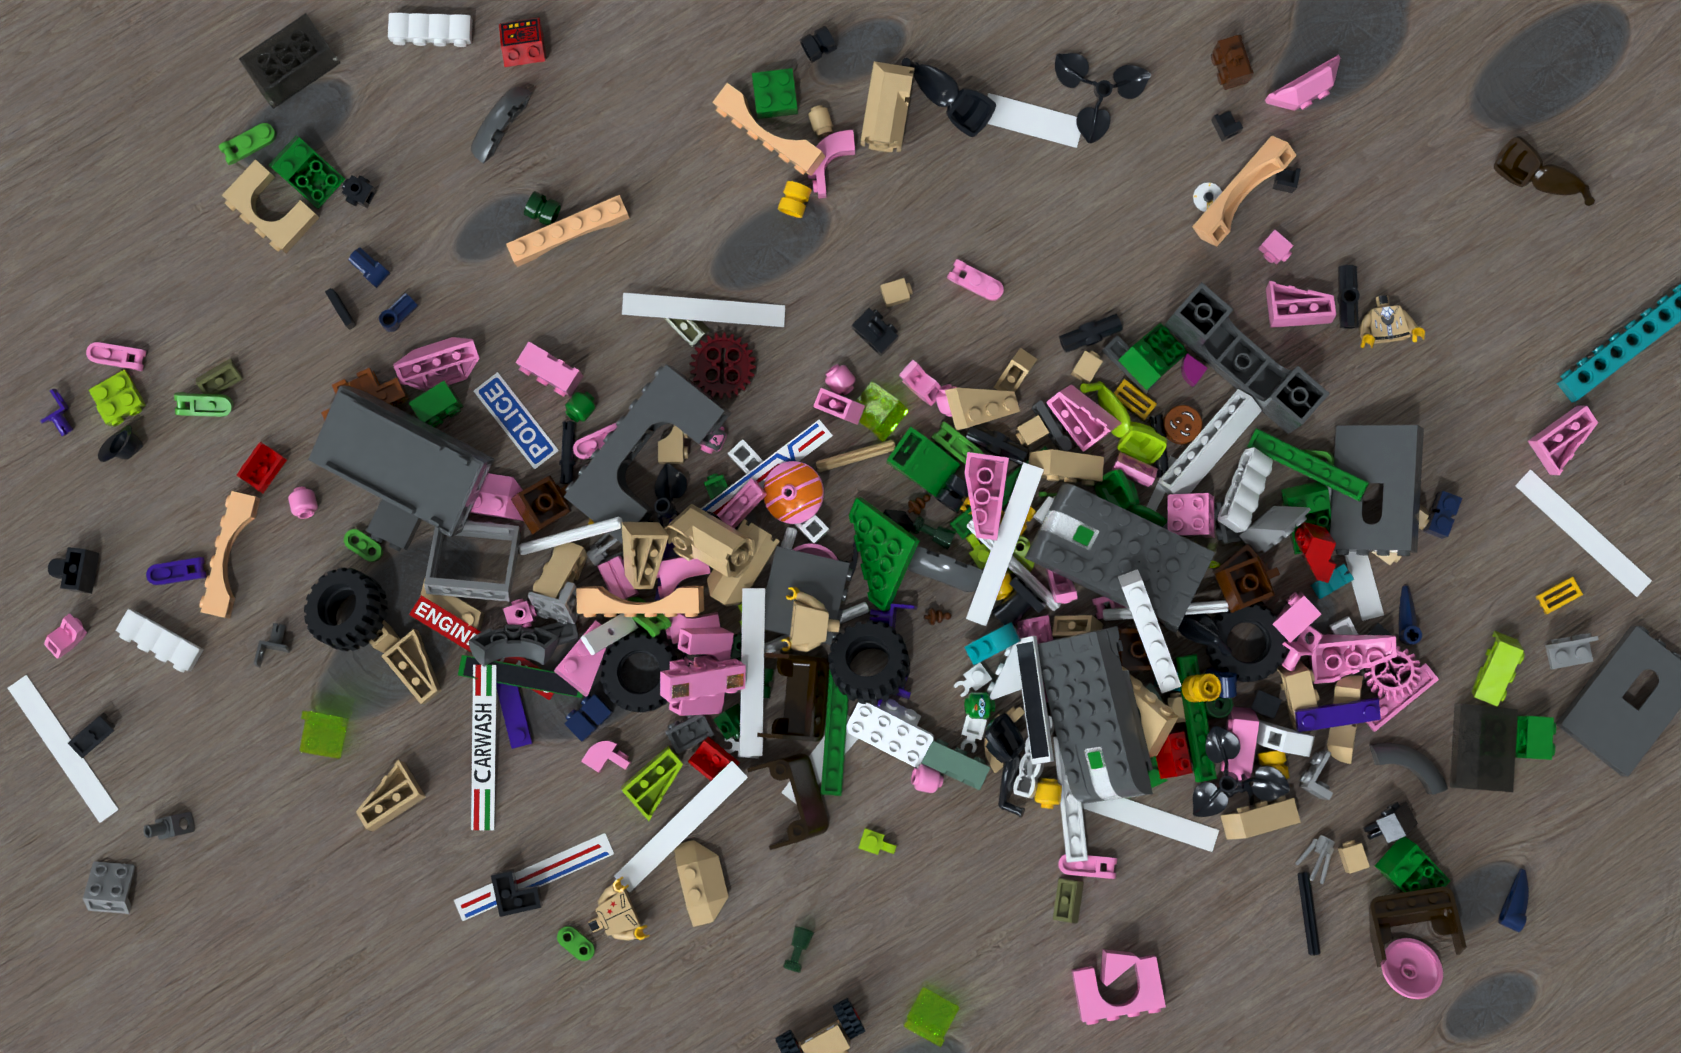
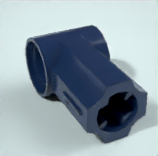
[348,247,391,288]
[379,293,418,332]
[1204,668,1237,698]

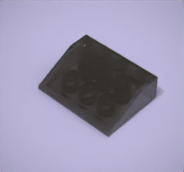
[239,13,340,109]
[1450,704,1518,792]

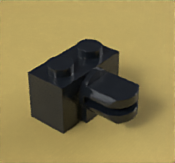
[852,308,898,356]
[48,547,99,594]
[1363,801,1418,843]

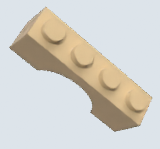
[658,425,688,464]

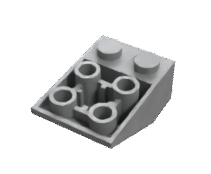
[1239,506,1311,554]

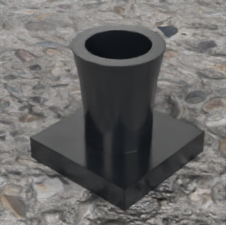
[992,576,1046,627]

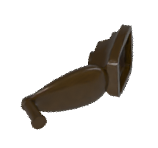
[1494,136,1595,206]

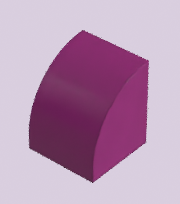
[1181,354,1207,387]

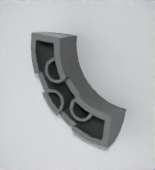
[471,87,532,164]
[908,546,983,592]
[469,625,559,667]
[1369,742,1448,795]

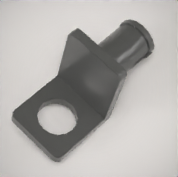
[254,623,290,668]
[143,812,195,840]

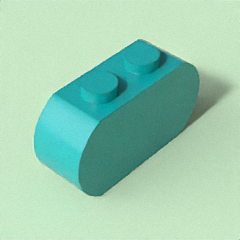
[964,622,1021,666]

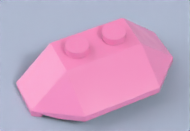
[1265,54,1340,111]
[393,337,480,391]
[470,473,524,521]

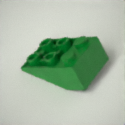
[269,135,345,209]
[1118,323,1189,390]
[886,426,961,497]
[1281,481,1331,555]
[1375,836,1450,893]

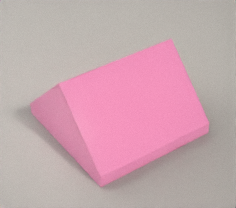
[1100,949,1140,986]

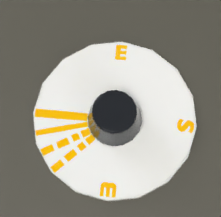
[1193,182,1222,212]

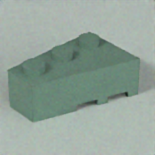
[921,738,990,790]

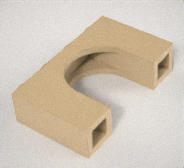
[222,159,319,253]
[1122,666,1179,758]

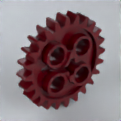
[689,332,756,400]

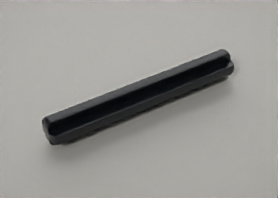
[1298,872,1321,956]

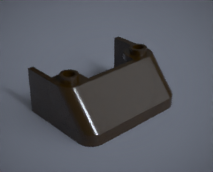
[757,653,829,742]
[747,753,829,850]
[1369,887,1467,967]

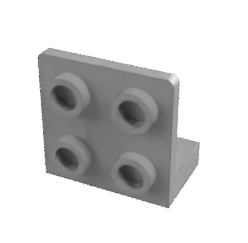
[527,582,579,624]
[1545,633,1599,670]
[1299,751,1333,800]
[83,862,135,914]

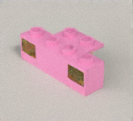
[660,655,746,703]

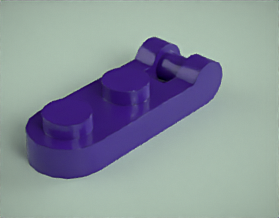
[146,557,207,585]

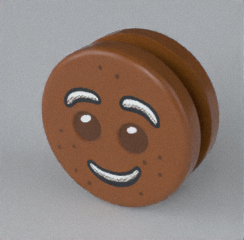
[1163,405,1202,445]

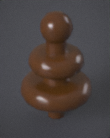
[907,494,931,515]
[924,608,952,625]

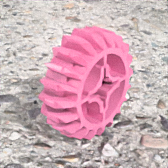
[1364,646,1422,702]

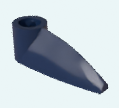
[1399,586,1422,645]
[1498,869,1529,933]

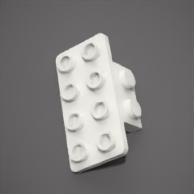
[846,699,934,767]

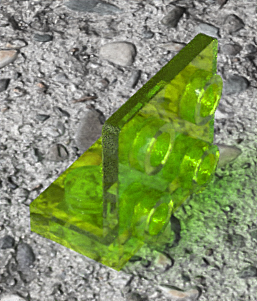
[855,382,909,442]
[299,711,349,759]
[903,987,959,1047]

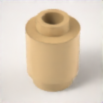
[808,105,833,138]

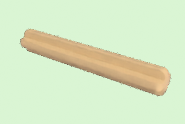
[816,440,896,472]

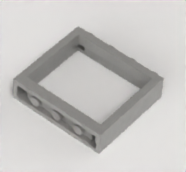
[424,520,521,602]

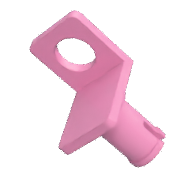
[1282,625,1323,671]

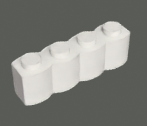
[388,13,473,47]
[1218,447,1273,533]
[115,609,204,673]
[1013,716,1055,799]

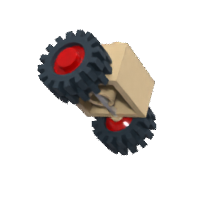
[775,998,866,1053]

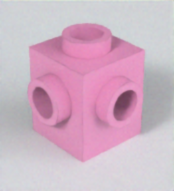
[503,599,537,628]

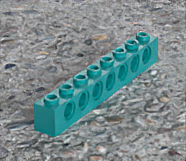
[1556,284,1681,403]

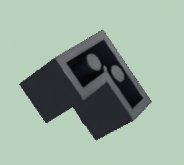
[491,869,543,917]

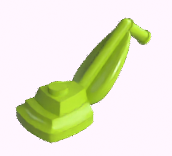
[1080,381,1167,465]

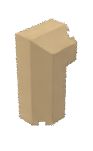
[861,61,914,152]
[664,504,756,578]
[707,519,780,607]

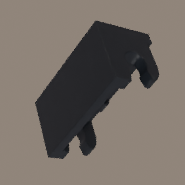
[68,712,115,758]

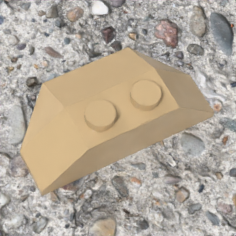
[674,840,729,927]

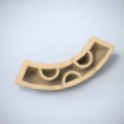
[1327,675,1363,764]

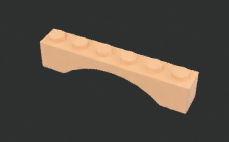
[712,83,826,176]
[1192,136,1296,247]
[506,195,630,267]
[200,491,261,619]
[576,586,704,617]

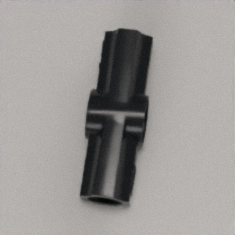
[1337,265,1360,329]
[1059,314,1123,353]
[966,425,1029,465]

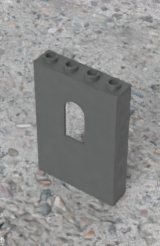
[1330,425,1424,556]
[1556,626,1681,777]

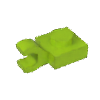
[966,533,991,570]
[858,828,897,855]

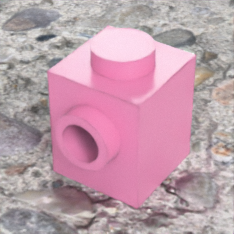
[1258,230,1294,265]

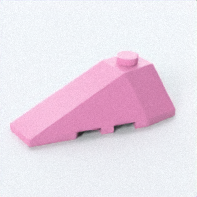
[964,452,1009,541]
[1307,634,1397,684]

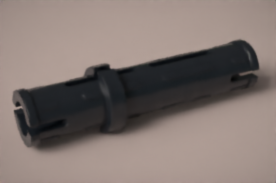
[1149,415,1169,478]
[559,421,576,484]

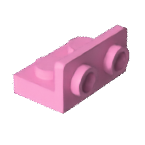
[1112,452,1158,487]
[1017,615,1053,644]

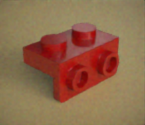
[237,442,287,493]
[688,737,740,781]

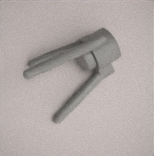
[587,532,624,566]
[1295,835,1335,884]

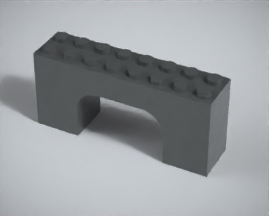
[1164,282,1330,434]
[564,364,731,544]

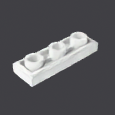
[581,613,638,655]

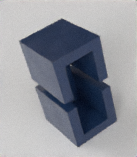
[1423,491,1462,539]
[564,694,614,742]

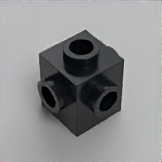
[342,175,377,208]

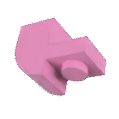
[899,360,941,406]
[44,613,87,659]
[581,741,632,773]

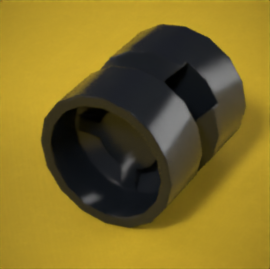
[799,26,837,63]
[935,474,969,513]

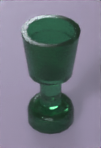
[911,515,956,550]
[783,926,814,973]

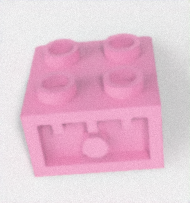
[1168,493,1215,538]

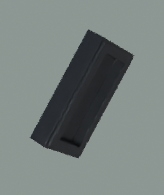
[325,288,356,330]

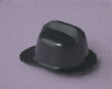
[98,425,143,462]

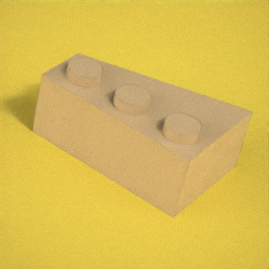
[1029,449,1104,486]
[382,629,441,704]

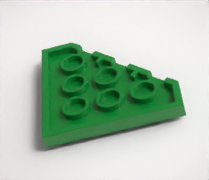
[849,497,920,612]

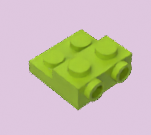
[89,369,146,427]

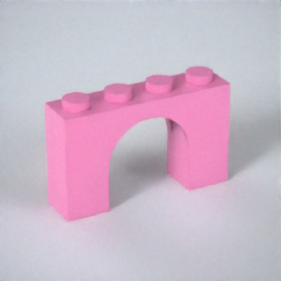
[657,556,721,644]
[669,628,734,716]
[1071,955,1166,1025]

